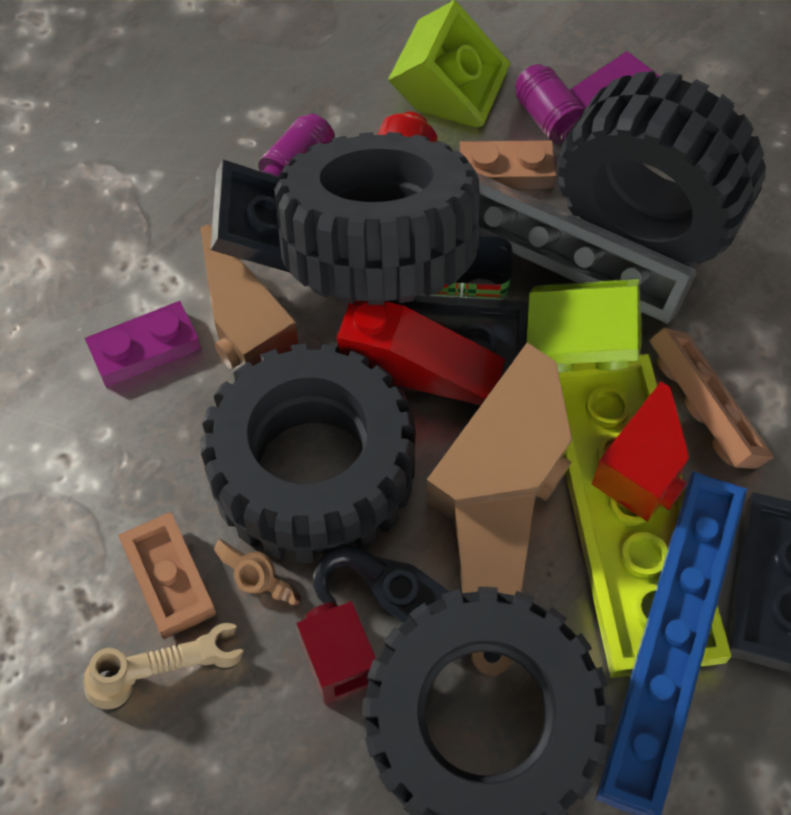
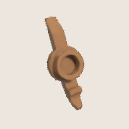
[214,539,301,605]

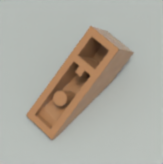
[200,223,298,370]

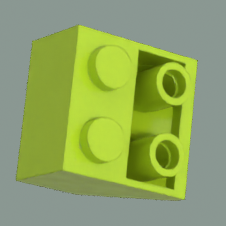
[527,279,642,373]

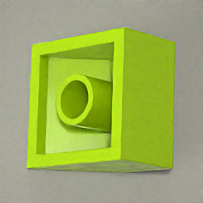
[388,0,511,128]

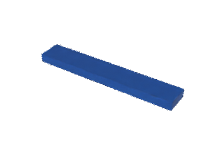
[594,471,747,815]

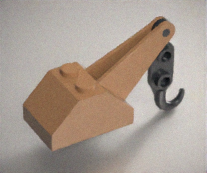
[313,342,572,677]

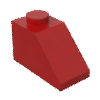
[591,382,689,522]

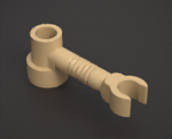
[84,623,244,709]

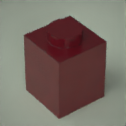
[296,601,377,705]

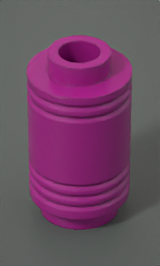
[515,64,585,144]
[258,114,335,177]

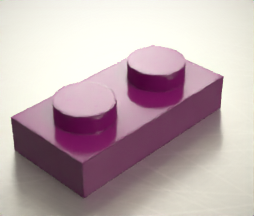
[85,301,201,388]

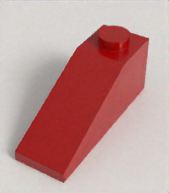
[337,300,505,405]

